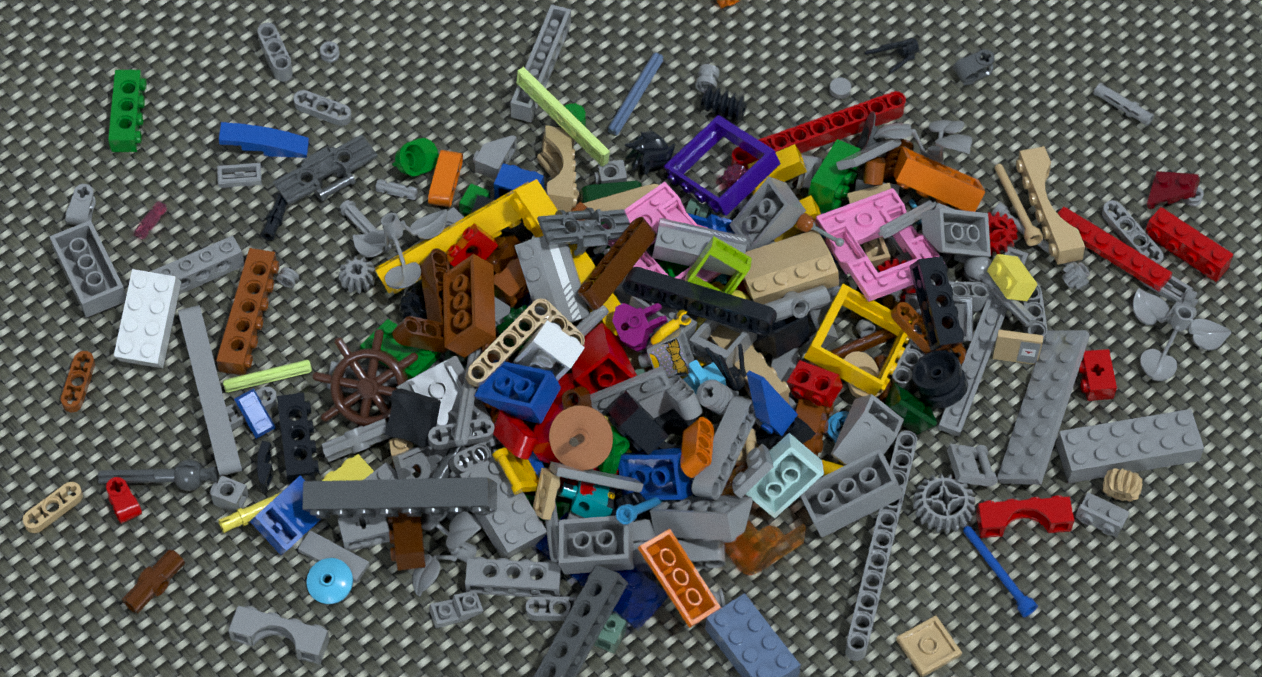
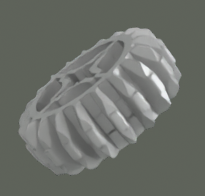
[913,473,975,534]

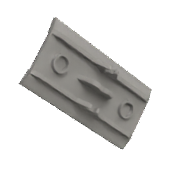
[396,356,501,478]

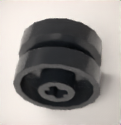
[912,350,969,408]

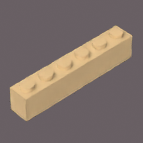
[707,324,790,404]

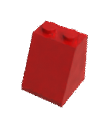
[572,323,637,394]

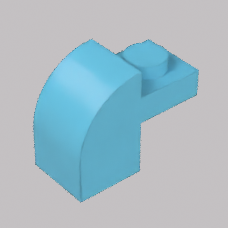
[683,360,726,395]

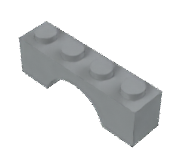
[228,606,330,665]

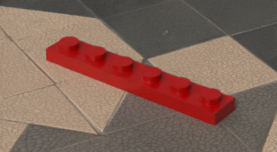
[1057,206,1172,292]

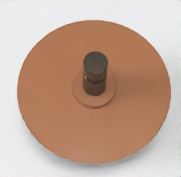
[549,405,613,470]

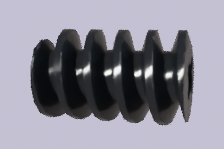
[700,84,748,123]

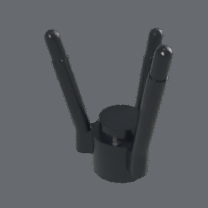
[864,37,919,74]
[705,344,747,391]

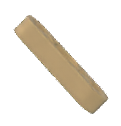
[23,482,83,533]

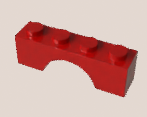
[976,495,1074,538]

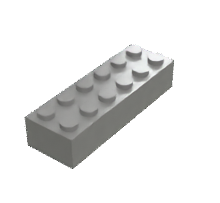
[1056,409,1204,483]

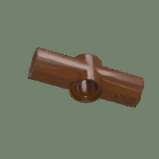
[122,549,185,614]

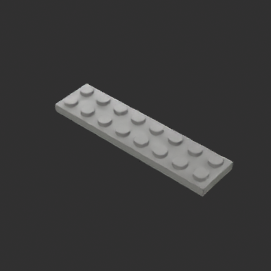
[997,330,1090,485]

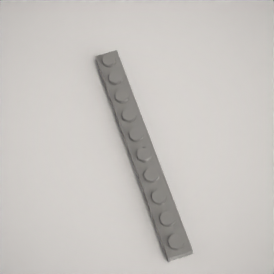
[938,247,1028,437]

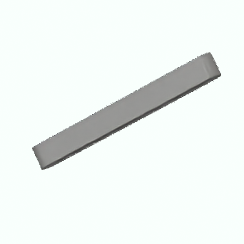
[178,305,242,476]

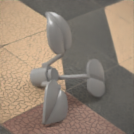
[874,120,972,164]
[353,209,448,289]
[1133,288,1231,381]
[412,511,481,597]

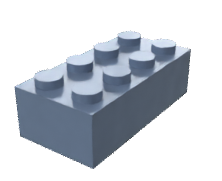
[705,593,801,677]

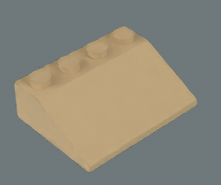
[742,230,839,304]

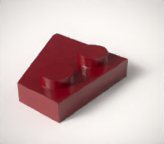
[1147,171,1200,209]

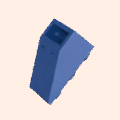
[250,476,321,555]

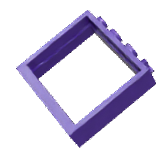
[664,115,781,216]

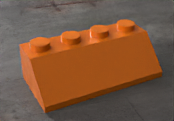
[893,146,985,212]
[637,529,721,628]

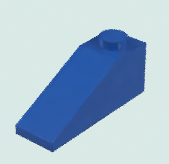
[747,370,798,436]

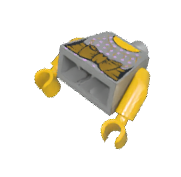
[639,310,707,379]

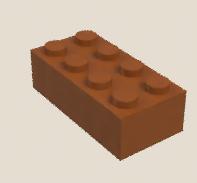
[443,254,496,358]

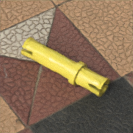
[218,492,281,533]

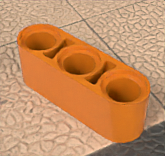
[428,150,463,207]
[680,417,714,478]

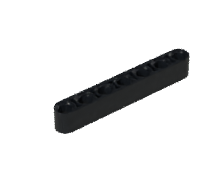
[622,267,777,336]

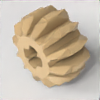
[1103,468,1143,502]

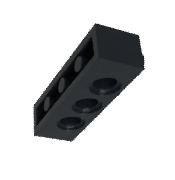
[909,256,964,351]
[277,392,319,485]

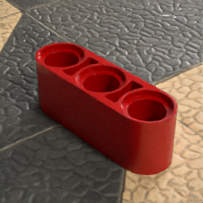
[494,410,538,460]

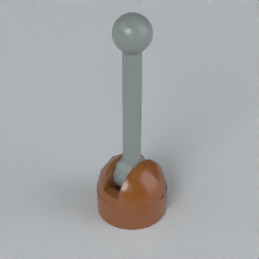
[796,213,844,247]

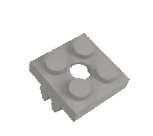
[392,446,444,479]

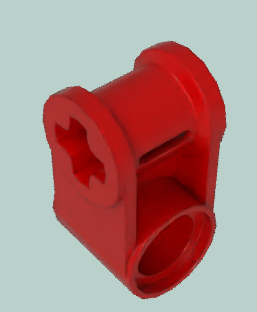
[106,477,142,524]

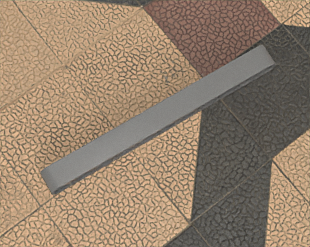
[845,431,917,661]

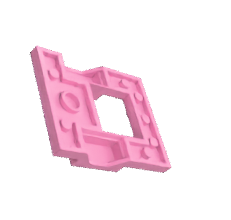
[602,182,722,283]
[815,188,940,302]

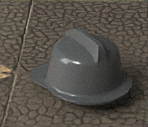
[855,111,885,157]

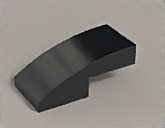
[257,440,274,494]

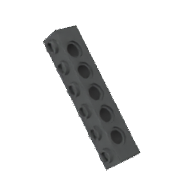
[533,565,628,677]

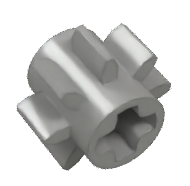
[1062,262,1090,289]

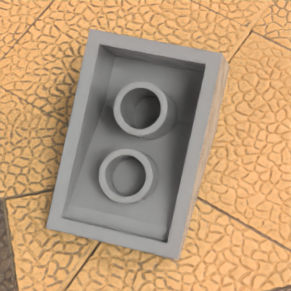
[730,177,806,251]

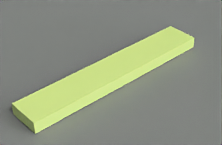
[516,67,610,167]

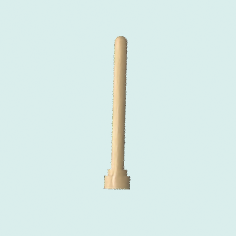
[995,164,1043,246]

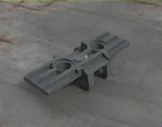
[273,134,378,205]
[537,208,630,256]

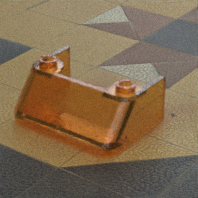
[721,462,806,575]

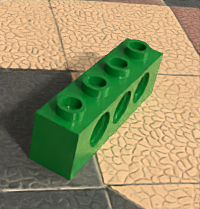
[108,70,146,152]

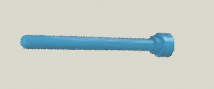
[616,497,665,524]

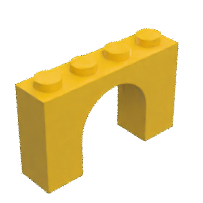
[748,144,821,242]

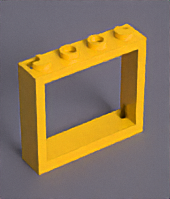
[804,284,912,396]

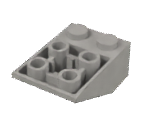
[831,394,904,465]

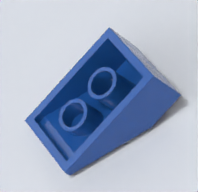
[474,360,561,424]
[618,448,693,500]

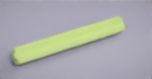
[223,360,312,392]

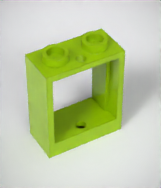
[685,236,752,295]

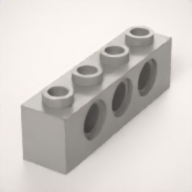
[152,235,244,295]
[465,557,561,597]

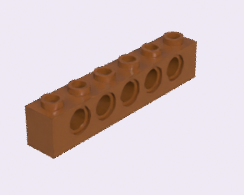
[216,248,279,375]

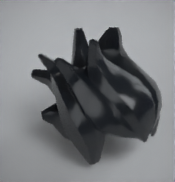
[625,131,676,175]

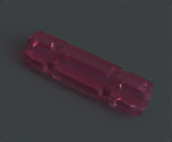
[135,201,167,239]

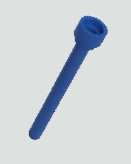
[963,526,1038,617]

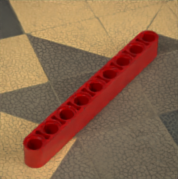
[731,91,906,174]

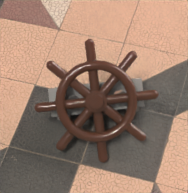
[312,329,418,427]

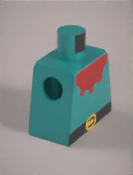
[560,480,616,518]

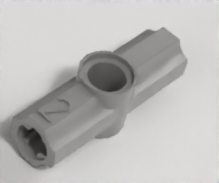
[764,285,830,322]
[322,418,390,462]

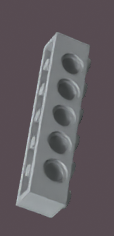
[511,4,571,123]

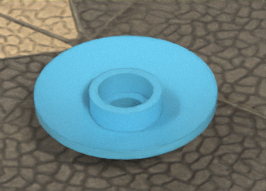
[307,558,353,604]

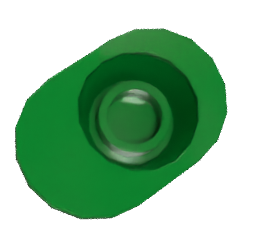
[392,138,439,176]

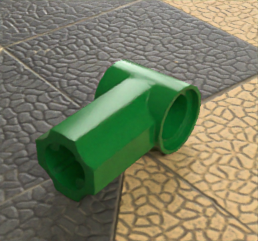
[598,426,630,474]

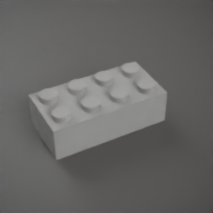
[49,220,126,318]
[800,448,904,538]
[459,458,547,559]

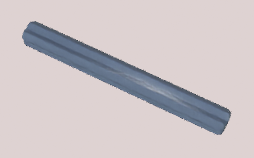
[608,53,663,136]

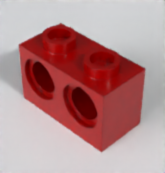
[787,360,843,408]

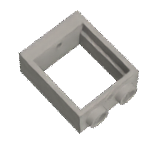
[689,319,757,370]

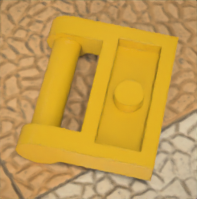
[492,448,539,495]

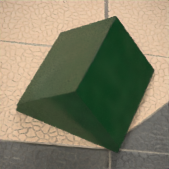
[885,383,937,435]

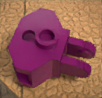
[612,303,667,352]

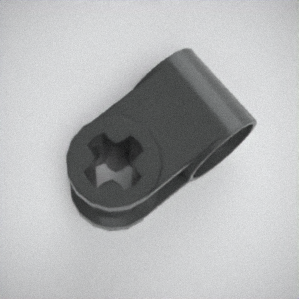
[953,49,995,85]

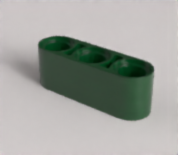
[580,181,642,203]

